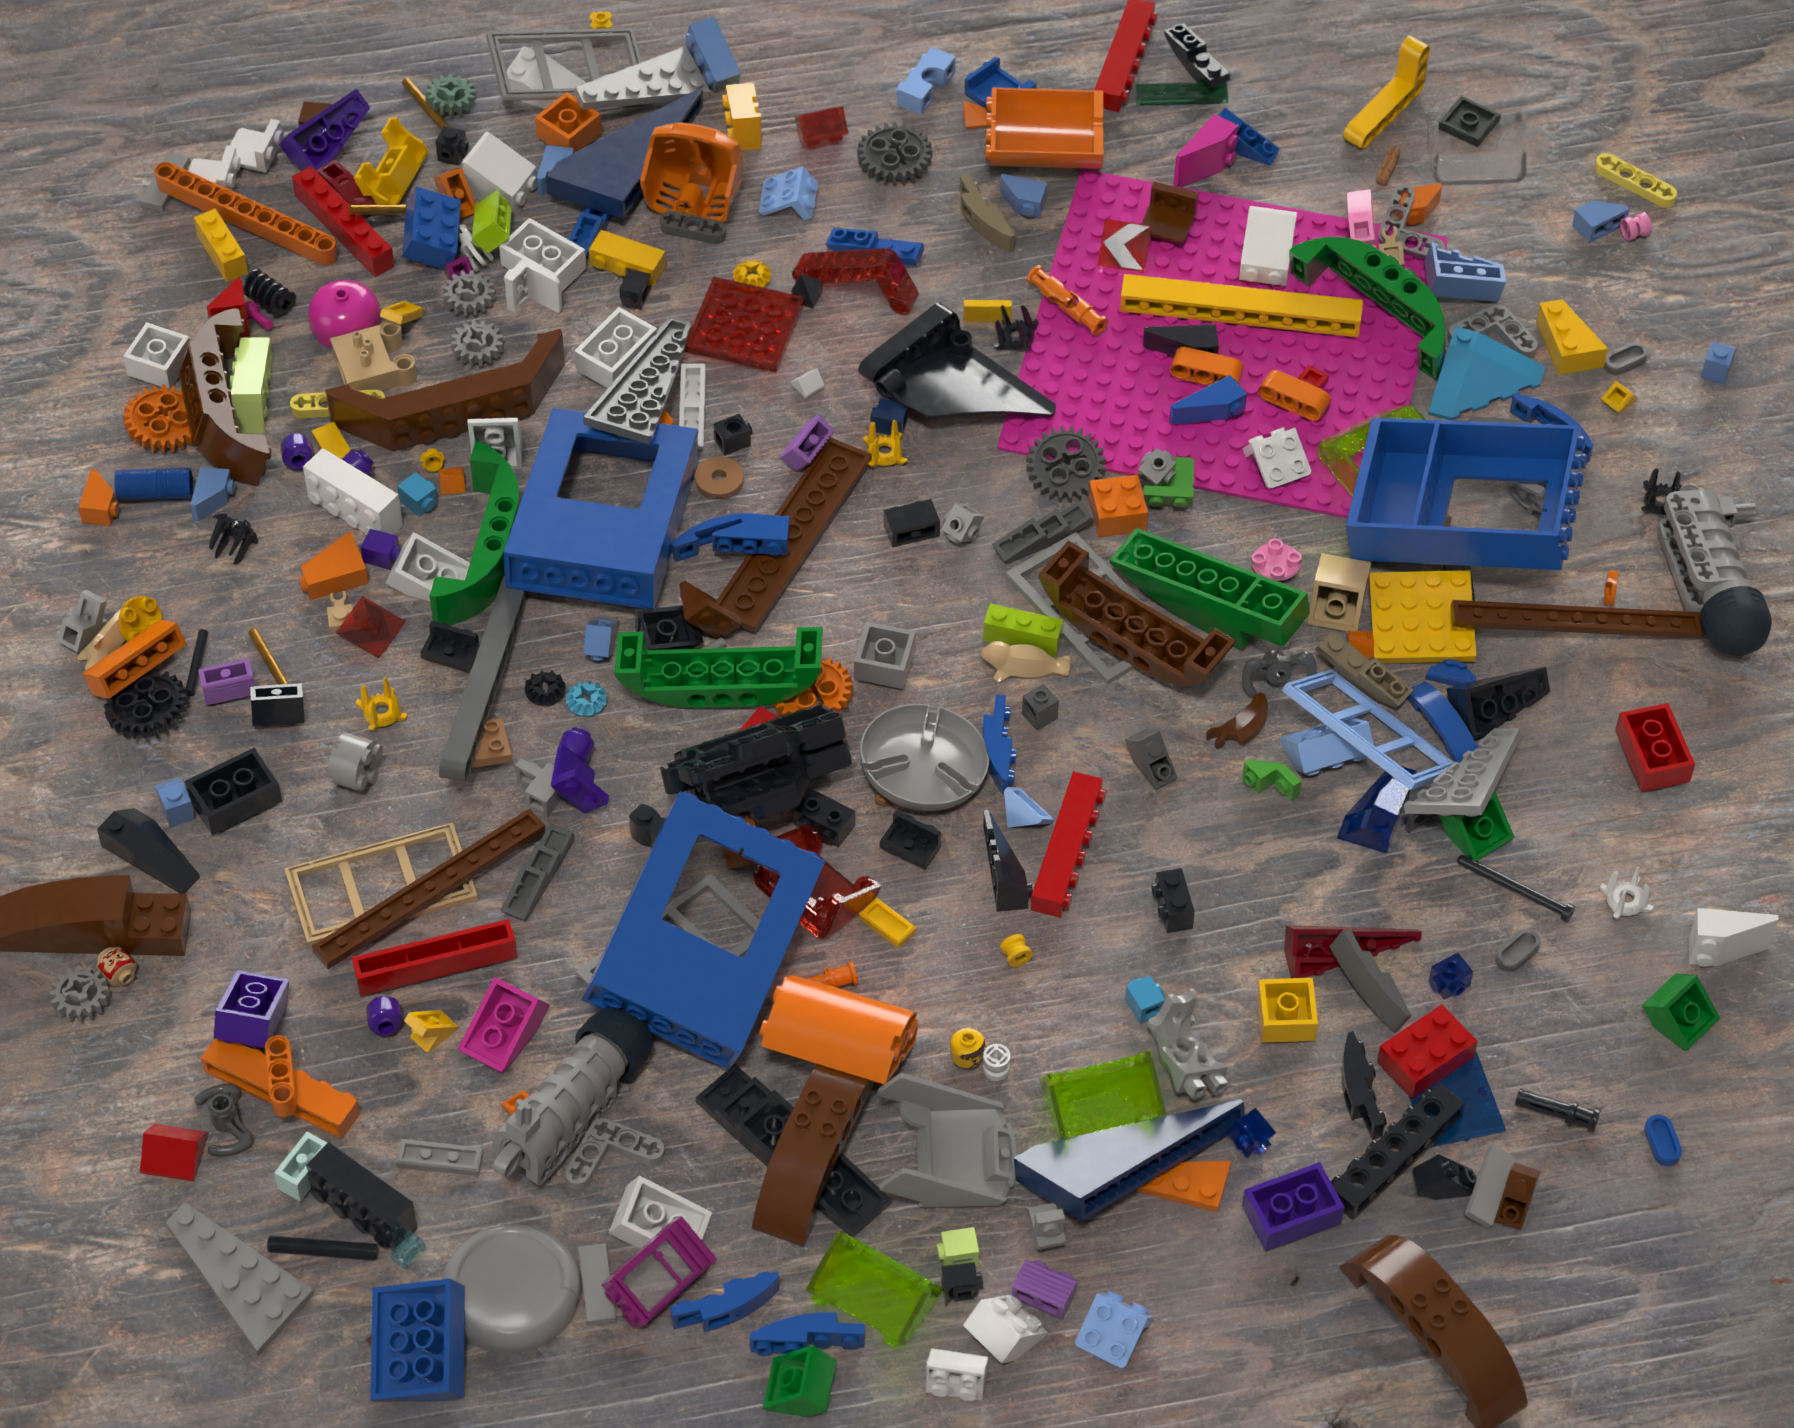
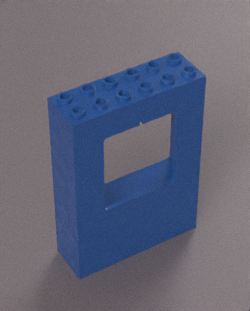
[504,408,698,609]
[1346,418,1587,570]
[581,791,825,1070]

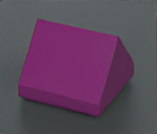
[445,255,472,280]

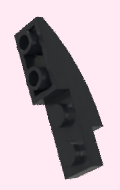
[1164,23,1230,88]
[1341,1031,1387,1140]

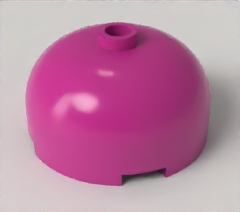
[308,280,381,348]

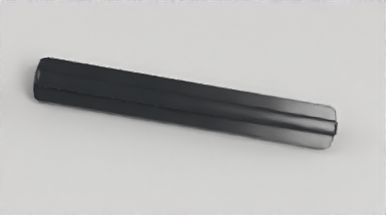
[267,1235,378,1260]

